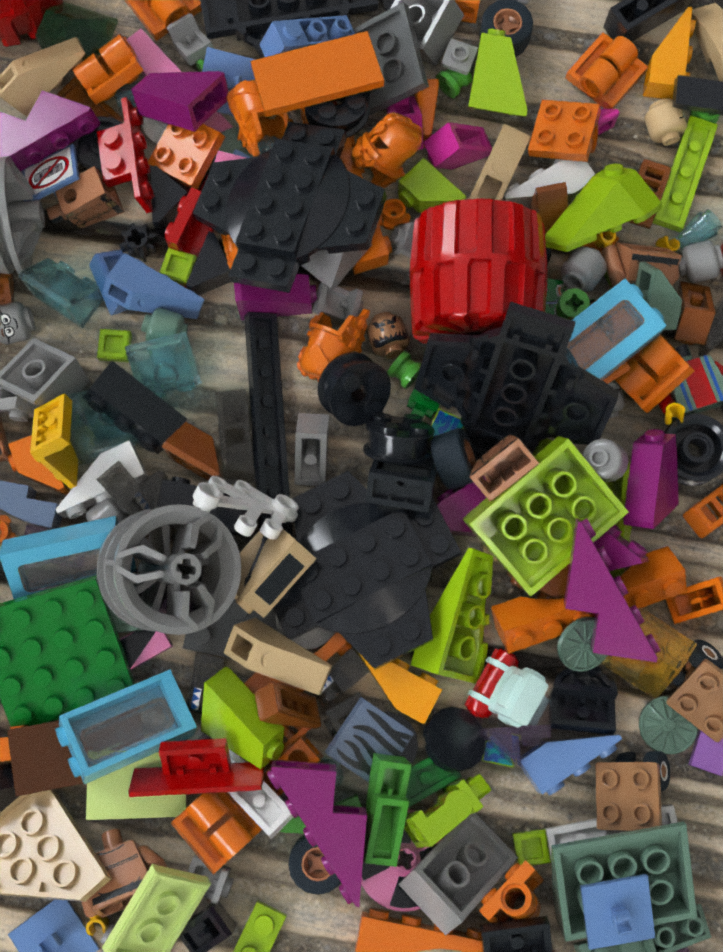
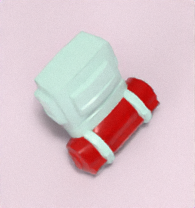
[464,648,549,728]

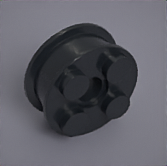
[305,91,370,138]
[317,352,391,426]
[363,412,435,465]
[664,414,723,486]

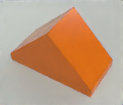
[666,576,723,624]

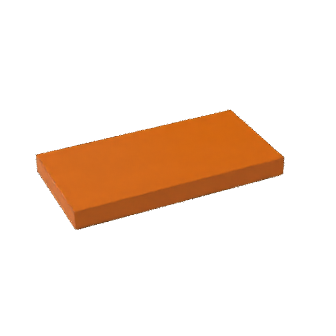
[250,31,384,117]

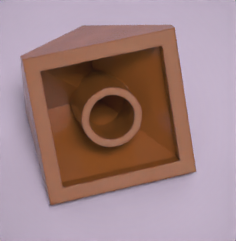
[162,422,225,481]

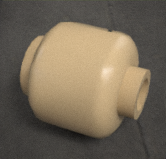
[645,98,687,146]

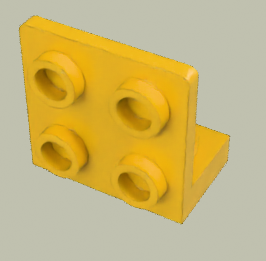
[30,393,79,489]

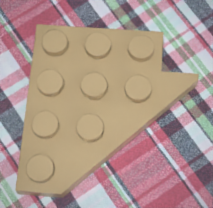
[0,789,112,902]

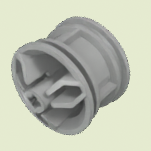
[0,156,45,276]
[97,504,241,635]

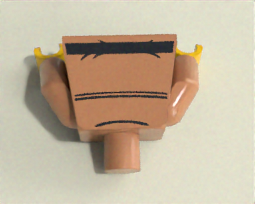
[593,231,682,288]
[81,829,168,936]

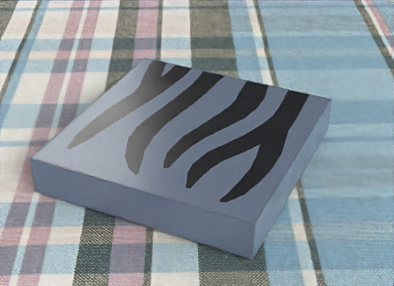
[325,697,414,782]

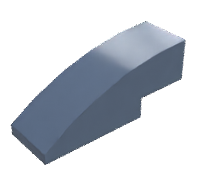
[0,481,62,530]

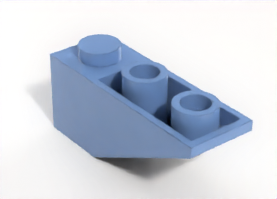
[259,15,355,57]
[102,253,205,319]
[516,734,622,795]

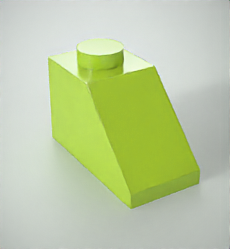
[398,157,466,213]

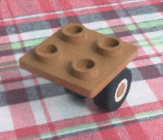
[666,639,723,742]
[595,751,670,831]

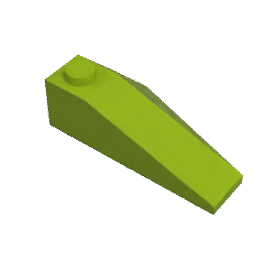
[545,163,662,252]
[410,548,493,684]

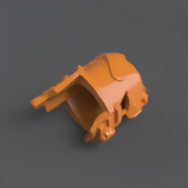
[227,80,293,157]
[351,112,423,188]
[297,309,370,382]

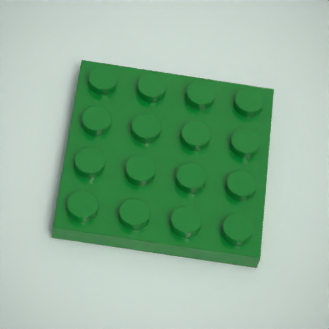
[0,575,135,727]

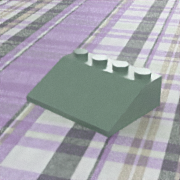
[551,821,697,942]

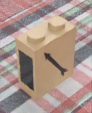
[234,518,317,618]

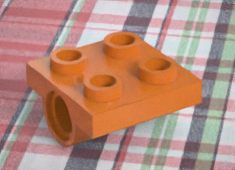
[124,0,202,41]
[565,32,648,109]
[72,34,144,105]
[528,100,601,162]
[148,124,225,189]
[615,334,695,414]
[171,792,262,874]
[479,860,544,923]

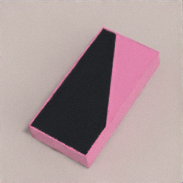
[120,630,173,671]

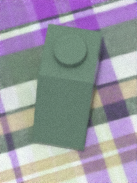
[633,261,682,330]

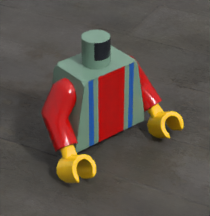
[658,344,723,425]

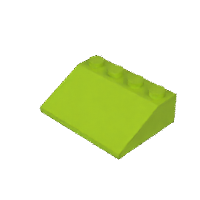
[462,436,629,597]

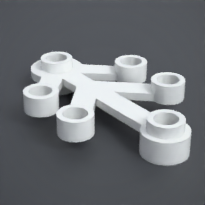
[193,476,299,540]

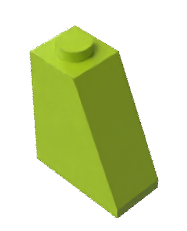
[468,29,528,117]
[201,666,284,769]

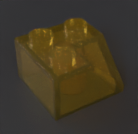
[601,608,697,699]

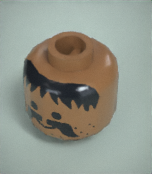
[366,312,410,359]

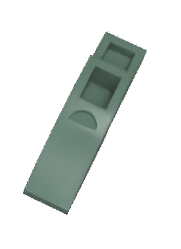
[574,903,711,952]

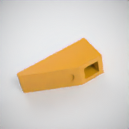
[643,7,696,100]
[357,652,442,724]

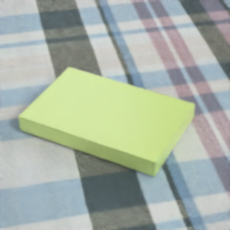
[86,751,186,820]
[102,864,211,952]

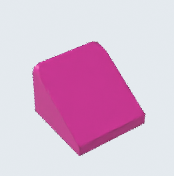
[598,109,620,135]

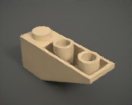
[0,37,85,117]
[223,618,332,695]

